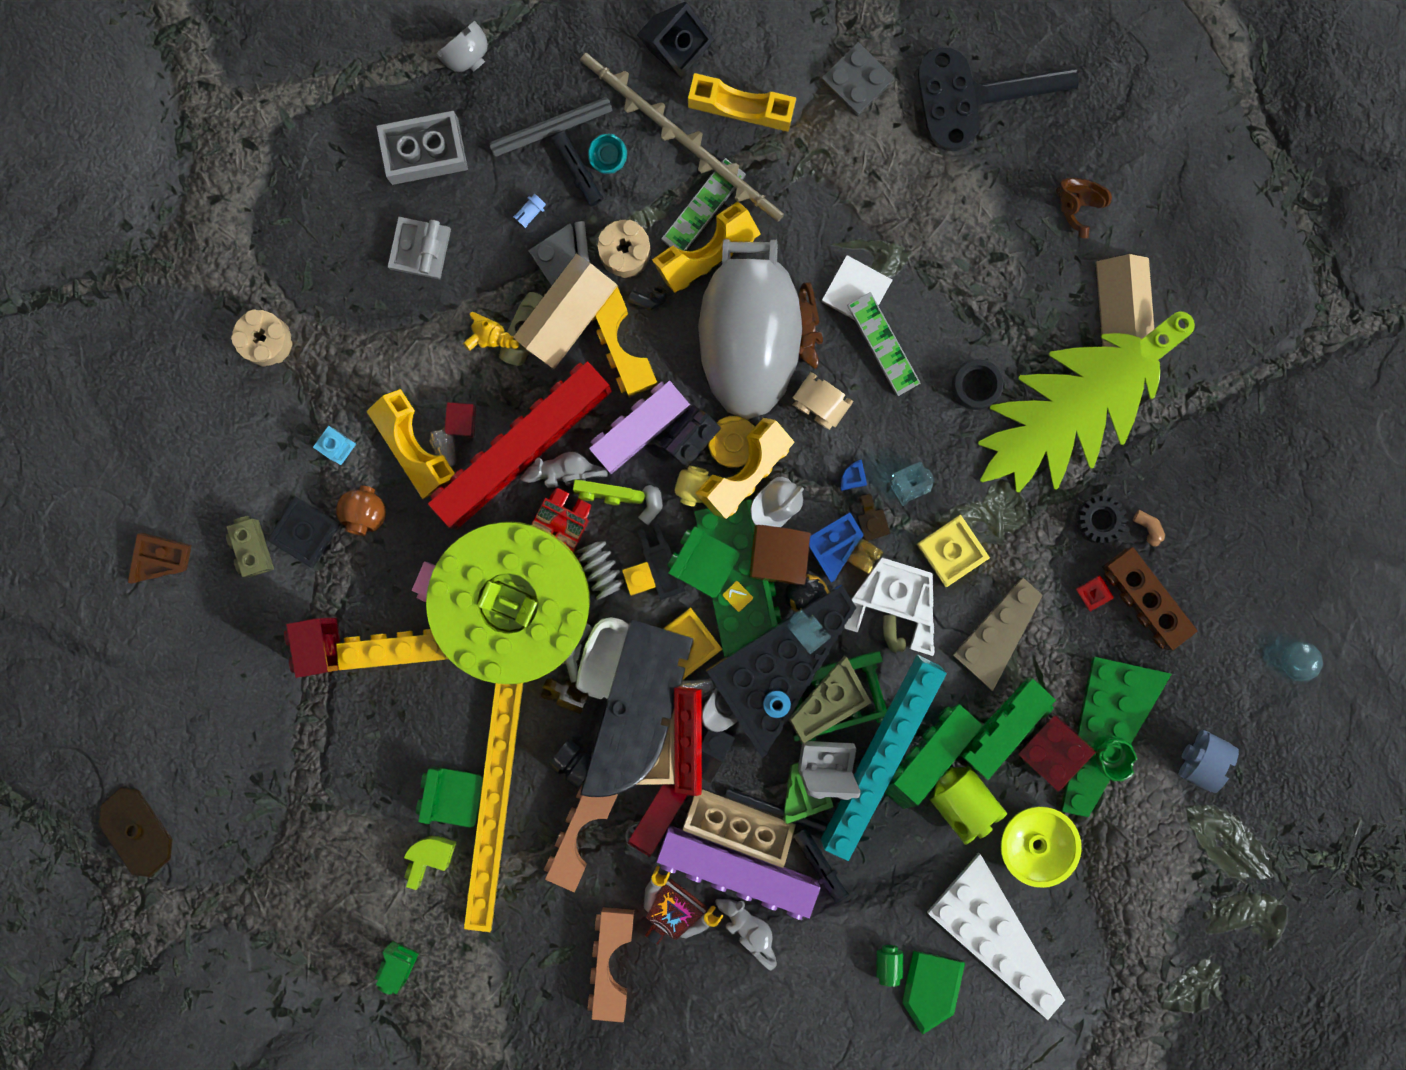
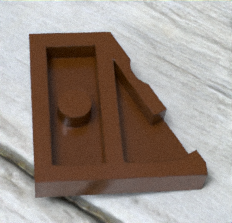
[128,533,192,584]

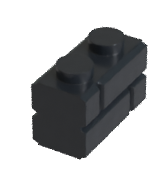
[659,404,721,468]

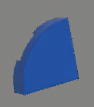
[840,460,867,491]

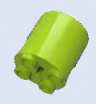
[929,766,1007,845]

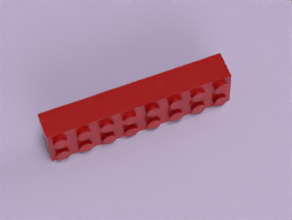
[428,361,612,530]

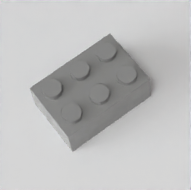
[377,111,468,185]

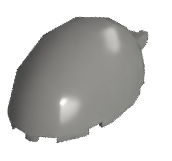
[698,239,802,420]

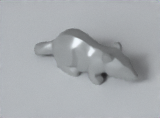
[520,452,608,488]
[716,899,777,971]

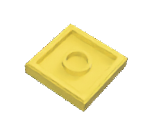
[917,515,990,587]

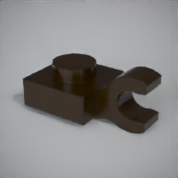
[857,494,891,542]
[541,678,589,714]

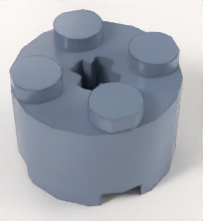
[1178,730,1239,793]

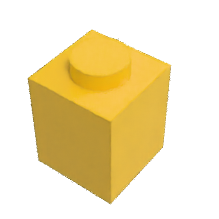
[622,562,656,596]

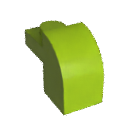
[404,836,456,890]

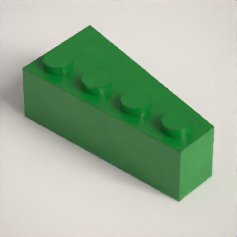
[959,677,1056,780]
[885,704,983,809]

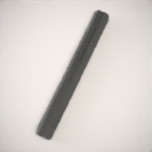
[489,97,612,157]

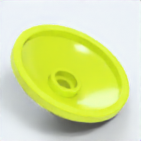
[1001,806,1081,888]

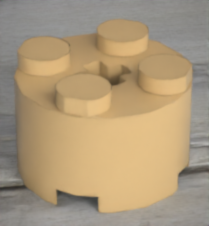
[597,220,651,278]
[231,310,292,367]
[793,372,853,430]

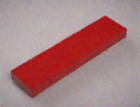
[674,687,702,796]

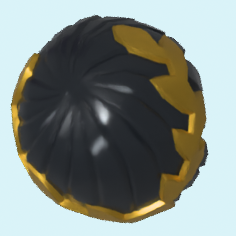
[785,574,829,613]

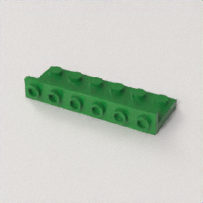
[694,499,782,658]

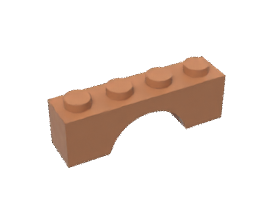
[544,783,618,893]
[588,907,634,1022]

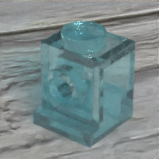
[890,461,934,506]
[787,610,831,654]

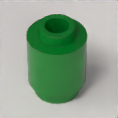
[876,945,903,986]

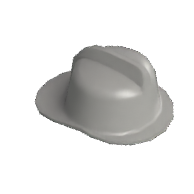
[750,477,804,527]

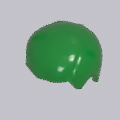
[1095,738,1137,781]

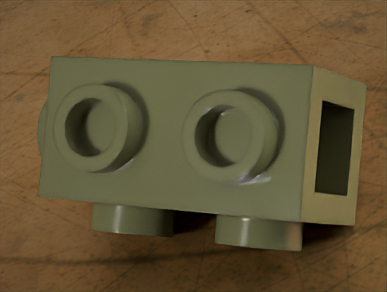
[226,516,274,578]

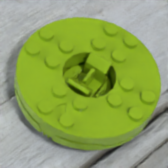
[426,522,590,684]

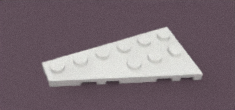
[927,853,1065,1020]

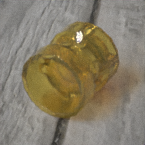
[847,539,883,575]

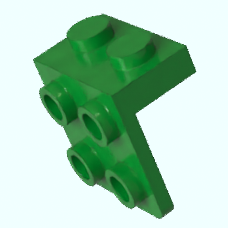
[667,526,740,597]
[416,766,483,827]

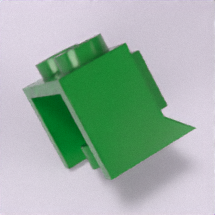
[374,941,419,995]

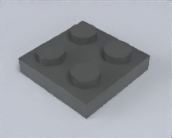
[821,42,895,117]

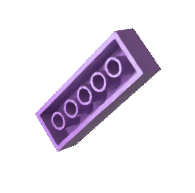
[657,825,820,920]

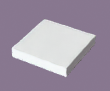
[822,255,892,319]

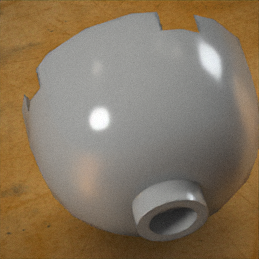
[436,21,488,72]

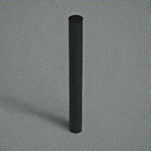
[724,788,827,833]

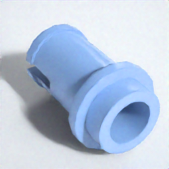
[513,194,546,228]

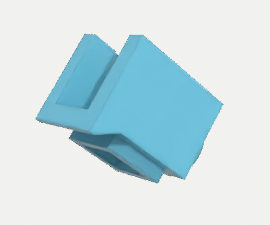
[313,426,356,465]

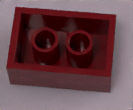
[284,618,341,678]

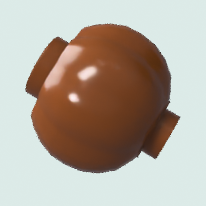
[336,485,386,536]

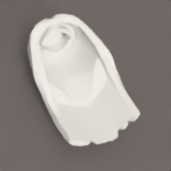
[576,617,629,699]

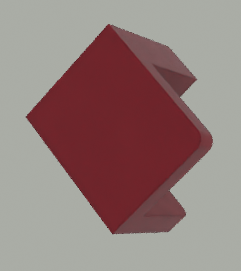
[445,402,477,438]

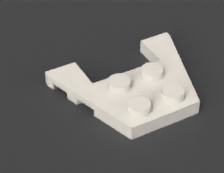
[844,558,934,656]

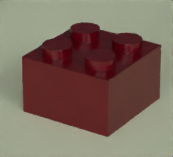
[1018,715,1096,792]

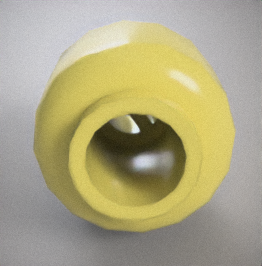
[675,466,709,506]

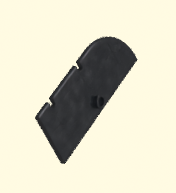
[580,620,694,797]

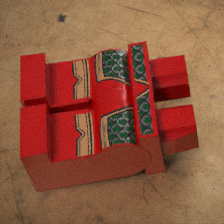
[532,488,592,554]

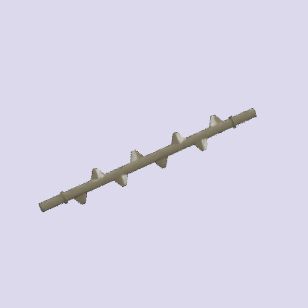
[580,53,784,222]

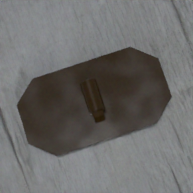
[98,788,173,877]

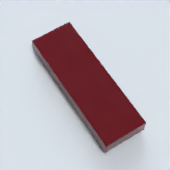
[627,779,687,857]

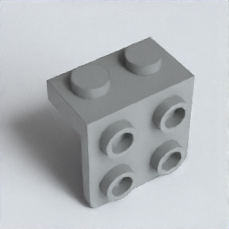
[798,741,860,800]

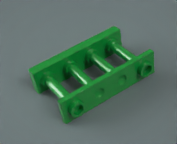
[793,651,889,744]

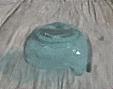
[1281,641,1323,682]

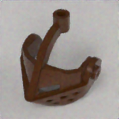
[1056,178,1112,238]

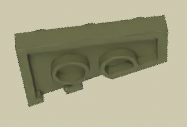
[789,656,871,743]

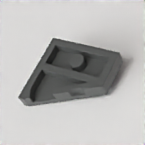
[528,224,576,286]

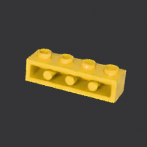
[337,629,448,670]

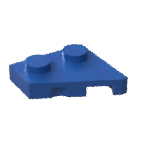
[809,513,863,583]

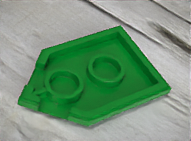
[902,950,965,1035]

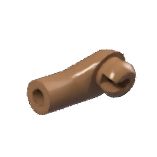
[1133,510,1165,546]

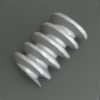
[574,541,624,600]

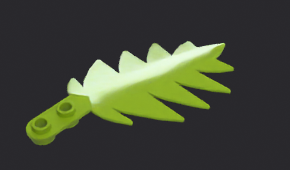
[978,312,1195,493]

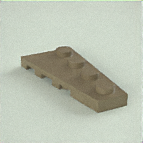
[952,578,1043,691]

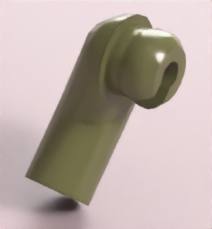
[883,615,906,653]

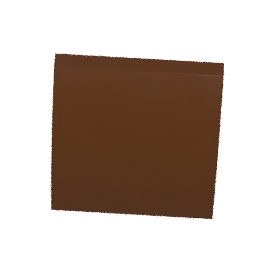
[749,525,810,586]

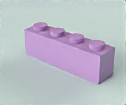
[589,381,690,474]

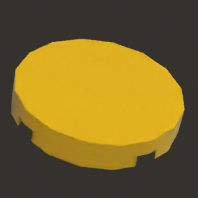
[708,416,755,468]

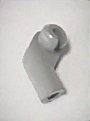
[638,485,663,525]

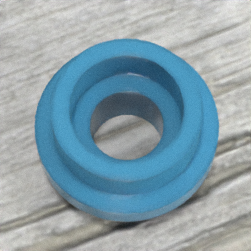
[763,691,791,718]

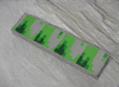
[661,158,746,251]
[847,292,921,396]

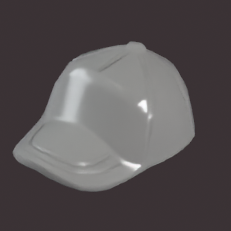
[702,687,738,732]

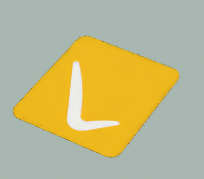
[723,581,753,612]

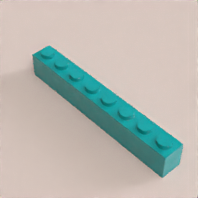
[820,655,947,861]

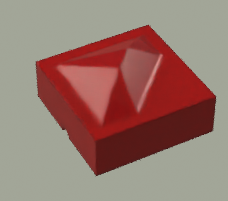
[1076,575,1114,611]

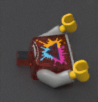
[644,866,723,945]

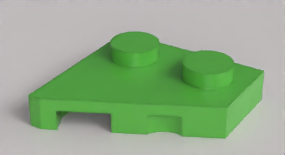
[783,762,833,824]

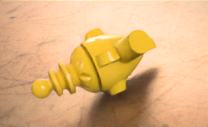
[463,312,519,351]

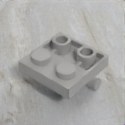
[388,217,451,280]

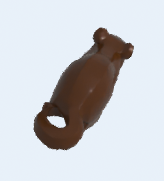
[798,282,823,369]

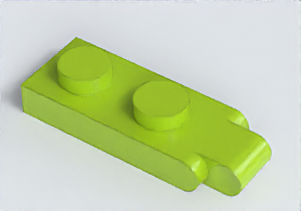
[573,479,645,505]

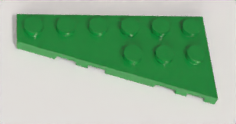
[1060,657,1172,817]

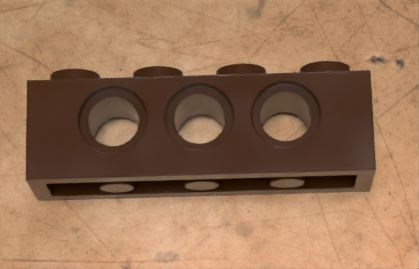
[1102,547,1198,651]

